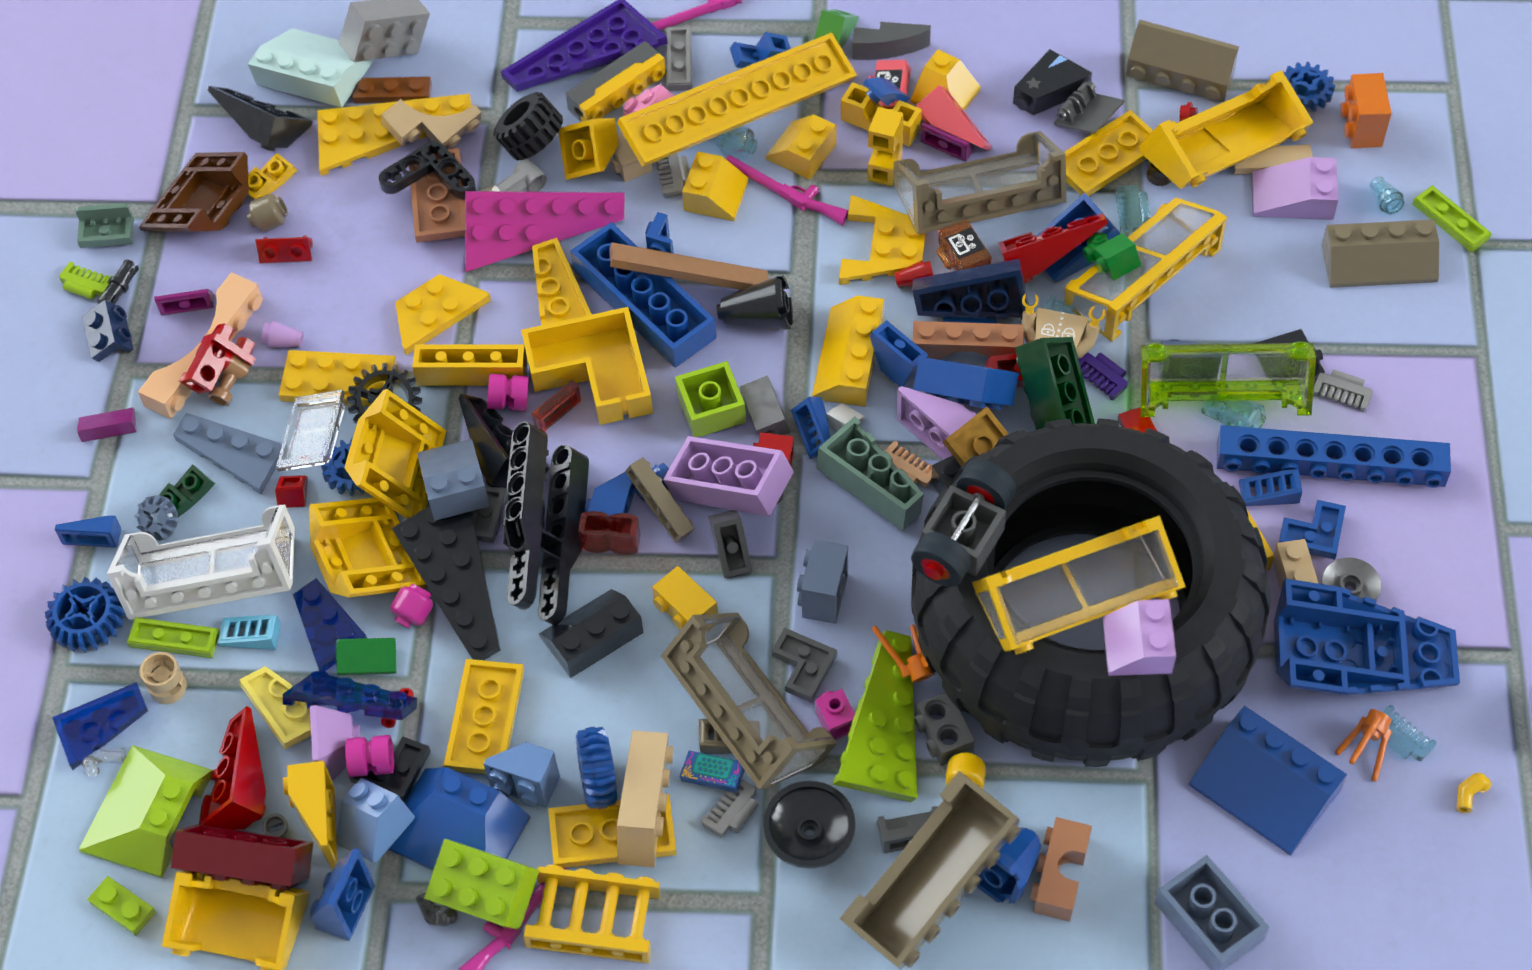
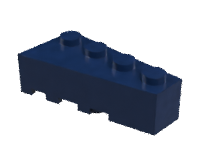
[912,259,1029,320]

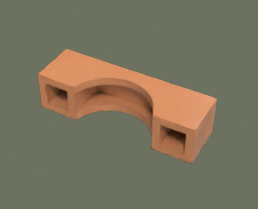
[913,321,1023,360]

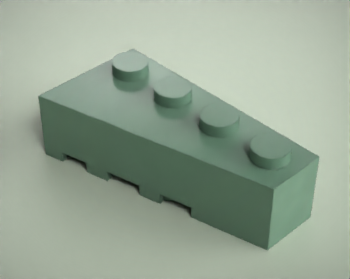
[816,416,924,531]

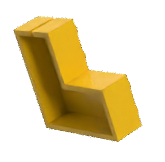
[521,307,653,425]

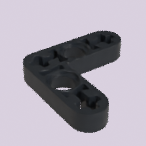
[379,141,476,200]

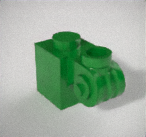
[1082,233,1142,281]

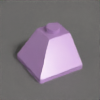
[310,705,362,781]

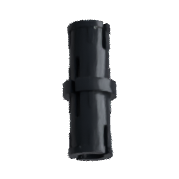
[97,259,139,304]

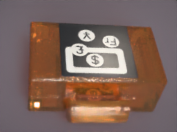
[936,219,992,271]

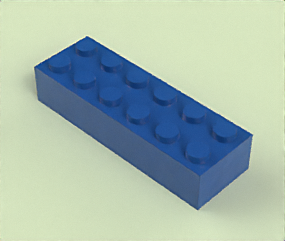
[570,222,717,368]

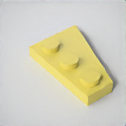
[239,666,318,749]

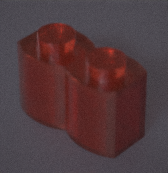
[578,511,641,555]

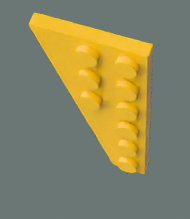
[317,93,471,176]

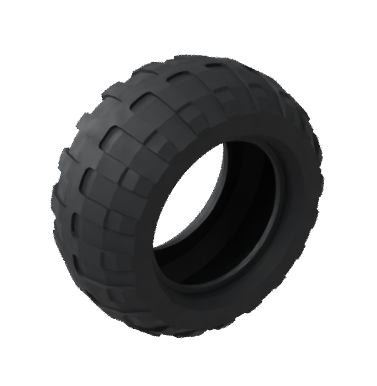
[911,419,1271,767]

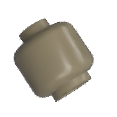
[247,194,288,232]

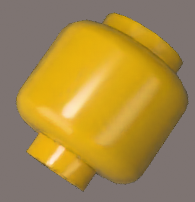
[945,752,986,789]

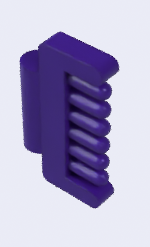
[1078,352,1128,400]

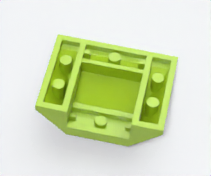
[79,745,213,878]

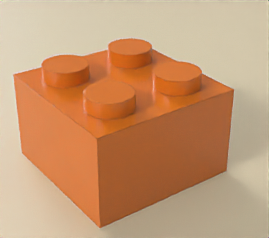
[1340,73,1392,148]

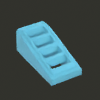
[218,615,281,650]

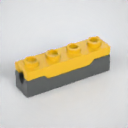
[566,41,666,122]

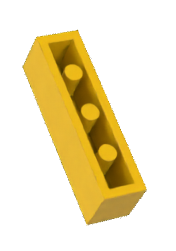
[412,344,528,386]

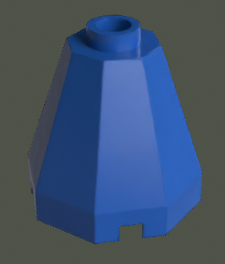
[977,827,1042,904]

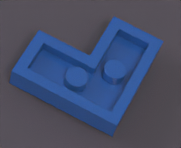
[1278,500,1346,560]

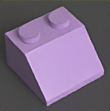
[1102,599,1176,676]

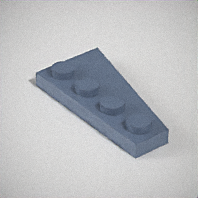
[173,413,286,494]

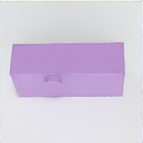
[663,436,794,517]

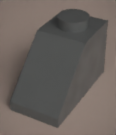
[708,510,752,578]

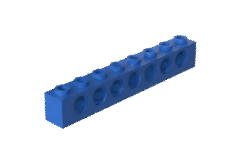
[1216,425,1451,488]

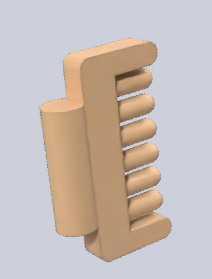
[884,441,932,487]

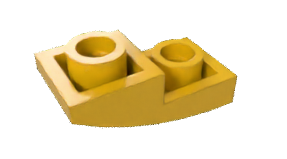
[248,153,297,199]

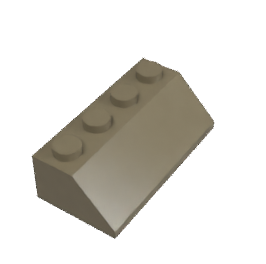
[1126,19,1239,102]
[1321,219,1439,288]

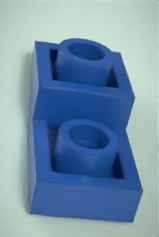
[863,77,910,106]

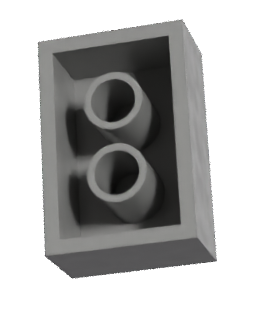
[339,0,430,62]

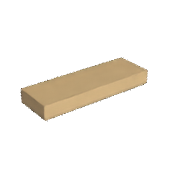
[1233,144,1313,175]

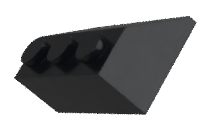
[539,589,644,678]

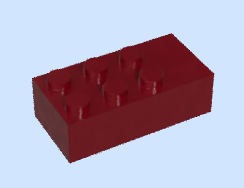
[171,824,314,890]

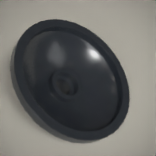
[763,781,855,869]

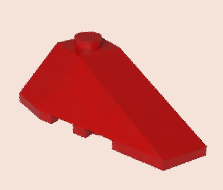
[998,213,1108,283]
[198,706,266,830]

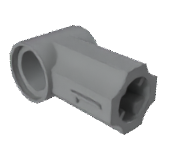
[496,159,547,192]

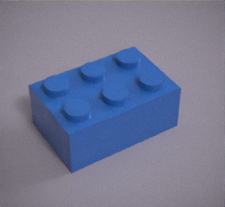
[913,357,1019,410]

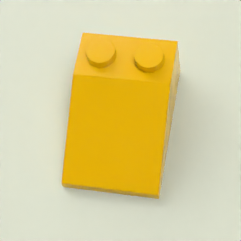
[283,761,338,870]

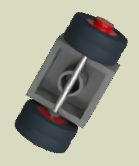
[911,459,1016,587]

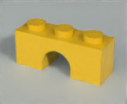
[841,82,922,147]
[868,107,903,187]

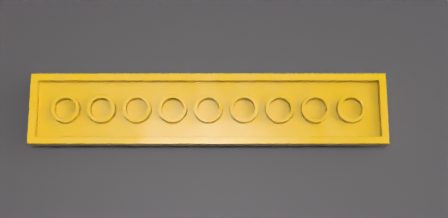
[617,33,857,167]

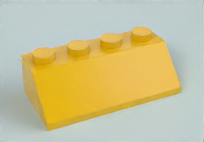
[812,295,884,407]

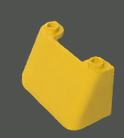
[162,870,310,970]

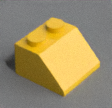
[765,115,837,180]
[558,118,619,180]
[682,151,749,221]

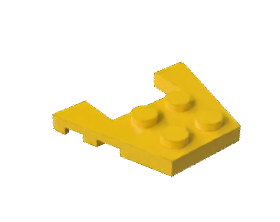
[839,195,926,285]

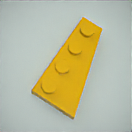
[532,237,592,325]

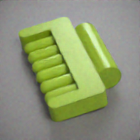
[59,261,113,300]

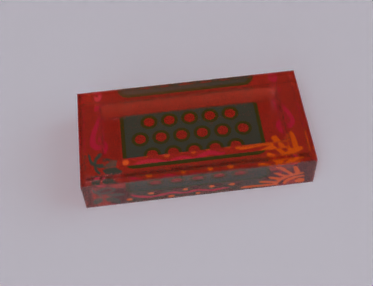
[532,380,581,432]

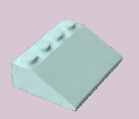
[248,28,374,107]

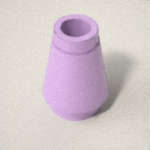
[262,321,303,348]

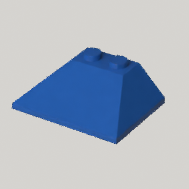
[388,767,531,871]

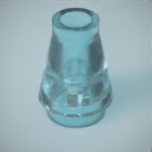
[1370,176,1404,214]

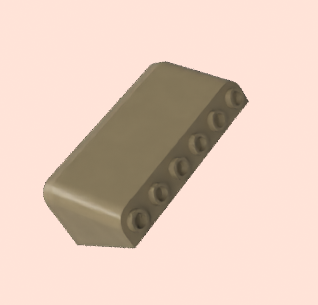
[840,771,1021,969]

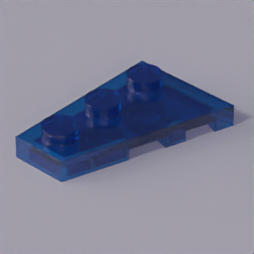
[293,578,367,674]
[52,682,148,770]

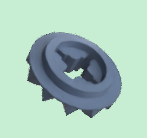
[134,495,178,540]

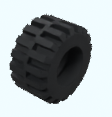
[493,92,563,161]

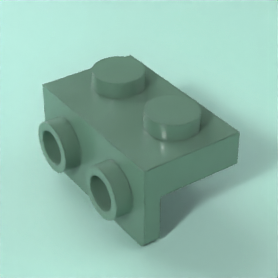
[75,203,134,248]

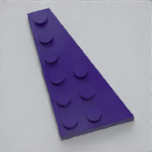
[501,0,668,92]

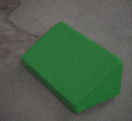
[335,638,396,675]

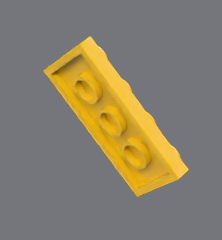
[1064,110,1153,197]
[278,350,397,406]
[443,659,525,774]
[548,794,676,868]

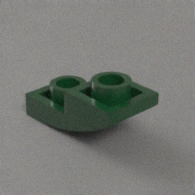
[159,464,215,517]

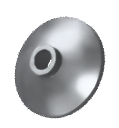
[1322,557,1381,600]

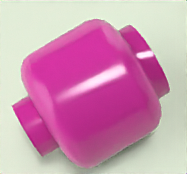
[390,584,434,629]

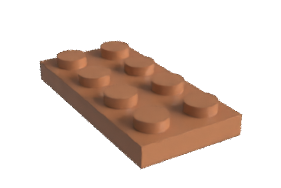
[408,148,465,243]

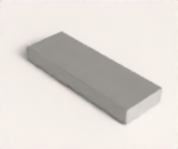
[666,26,692,91]

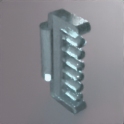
[1115,185,1151,233]
[1379,705,1437,761]

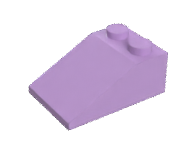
[1252,157,1338,220]
[897,386,977,460]

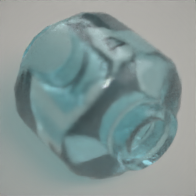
[717,126,757,161]

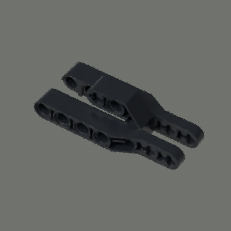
[503,421,589,625]

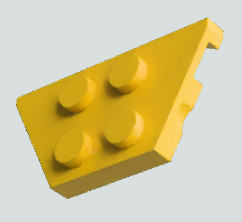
[395,274,491,355]

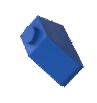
[870,320,928,387]
[585,472,635,532]

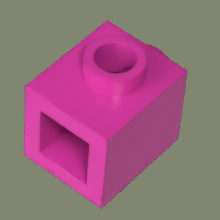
[815,689,855,740]

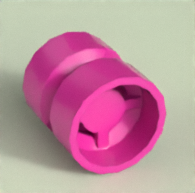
[487,373,529,412]
[346,735,394,777]

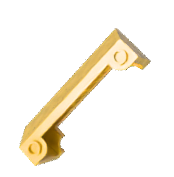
[1139,70,1314,189]

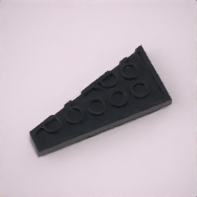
[392,506,501,660]

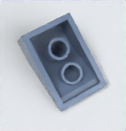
[417,439,490,521]

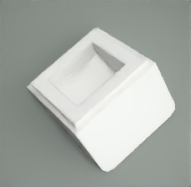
[826,403,865,431]

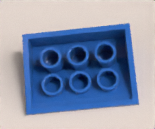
[1189,705,1347,856]

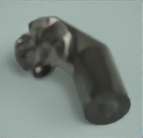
[416,892,458,927]

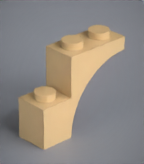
[381,99,481,149]

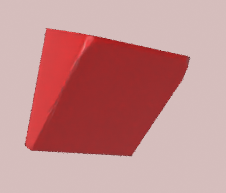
[275,475,308,508]

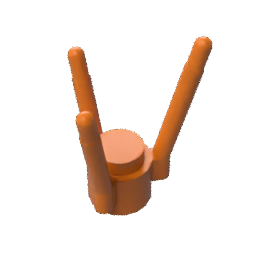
[872,625,934,683]
[1335,709,1393,782]

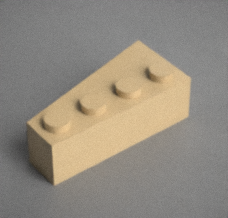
[617,730,674,867]

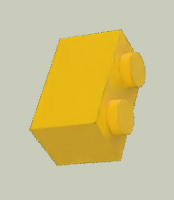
[652,566,718,630]

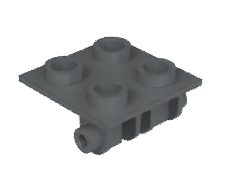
[1054,81,1125,134]

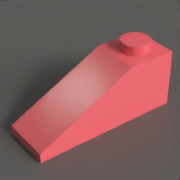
[916,85,992,151]

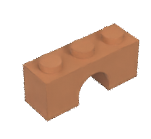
[1030,817,1092,922]

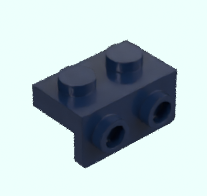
[82,300,133,362]

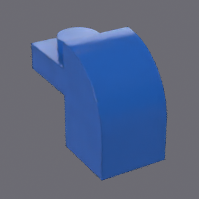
[729,32,791,69]

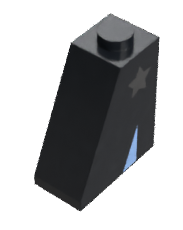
[1013,49,1092,115]

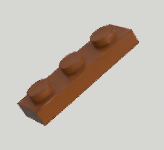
[353,76,432,104]

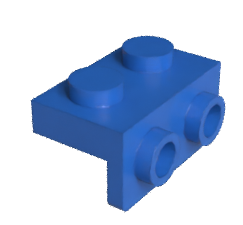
[645,212,674,253]

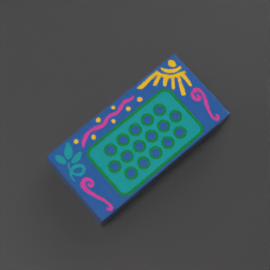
[679,750,745,793]

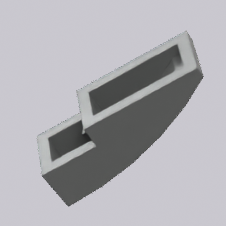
[852,22,931,60]

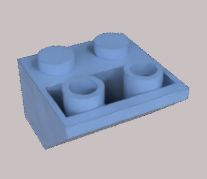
[483,742,560,808]

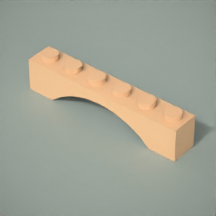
[138,272,263,419]

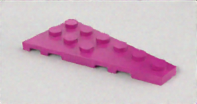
[465,191,625,272]

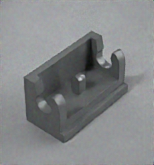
[877,806,938,854]

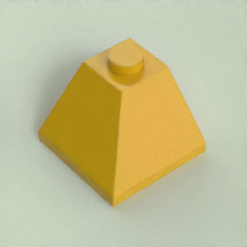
[910,49,981,110]

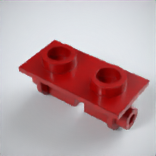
[255,235,313,263]

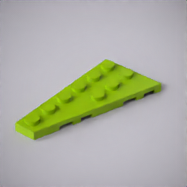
[832,630,918,802]

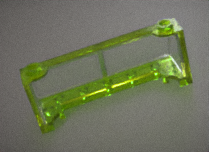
[1138,341,1316,417]

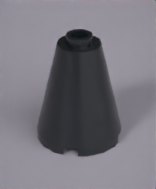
[716,275,793,330]

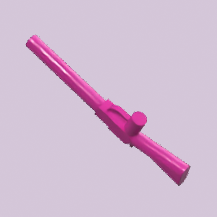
[652,0,742,30]
[725,155,849,226]
[459,868,567,970]

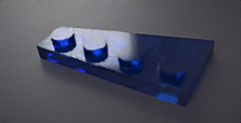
[283,671,417,720]

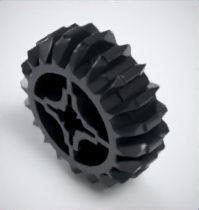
[347,363,422,424]

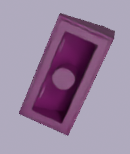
[921,123,974,162]
[154,289,214,315]
[77,407,137,442]

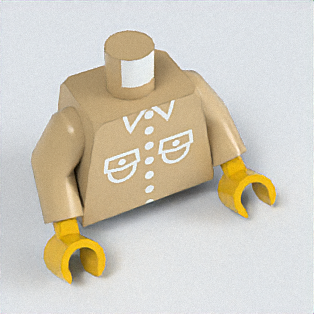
[1022,293,1107,359]

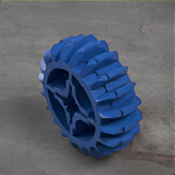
[45,577,125,653]
[575,726,617,809]

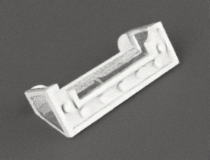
[107,504,295,620]

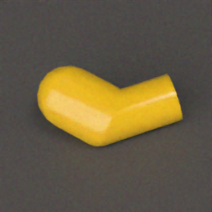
[1456,773,1491,813]

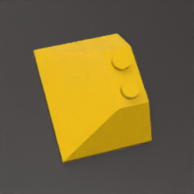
[344,389,447,519]
[309,498,427,598]

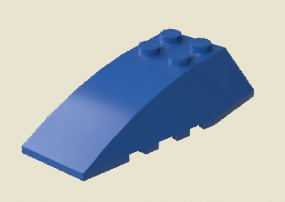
[1274,578,1460,695]

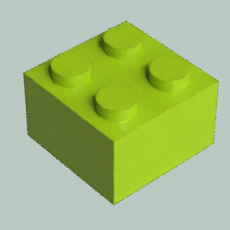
[675,361,746,437]

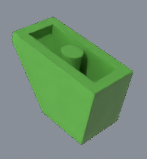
[814,9,859,46]

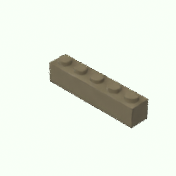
[625,457,694,543]

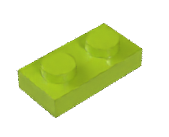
[87,876,156,936]

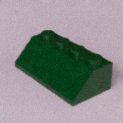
[1015,337,1095,430]

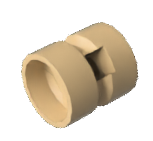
[139,652,187,704]

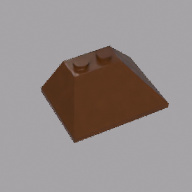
[138,152,249,232]

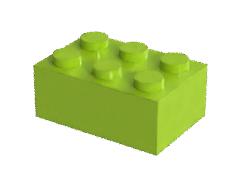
[424,839,540,930]

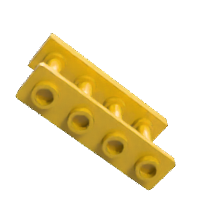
[524,864,660,964]

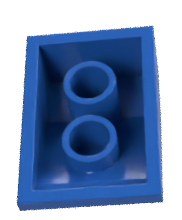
[1036,193,1121,283]
[310,848,375,941]

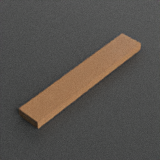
[609,242,769,290]

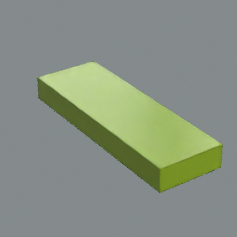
[1412,185,1492,253]
[126,617,220,658]

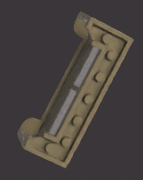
[894,131,1066,234]
[661,612,837,790]

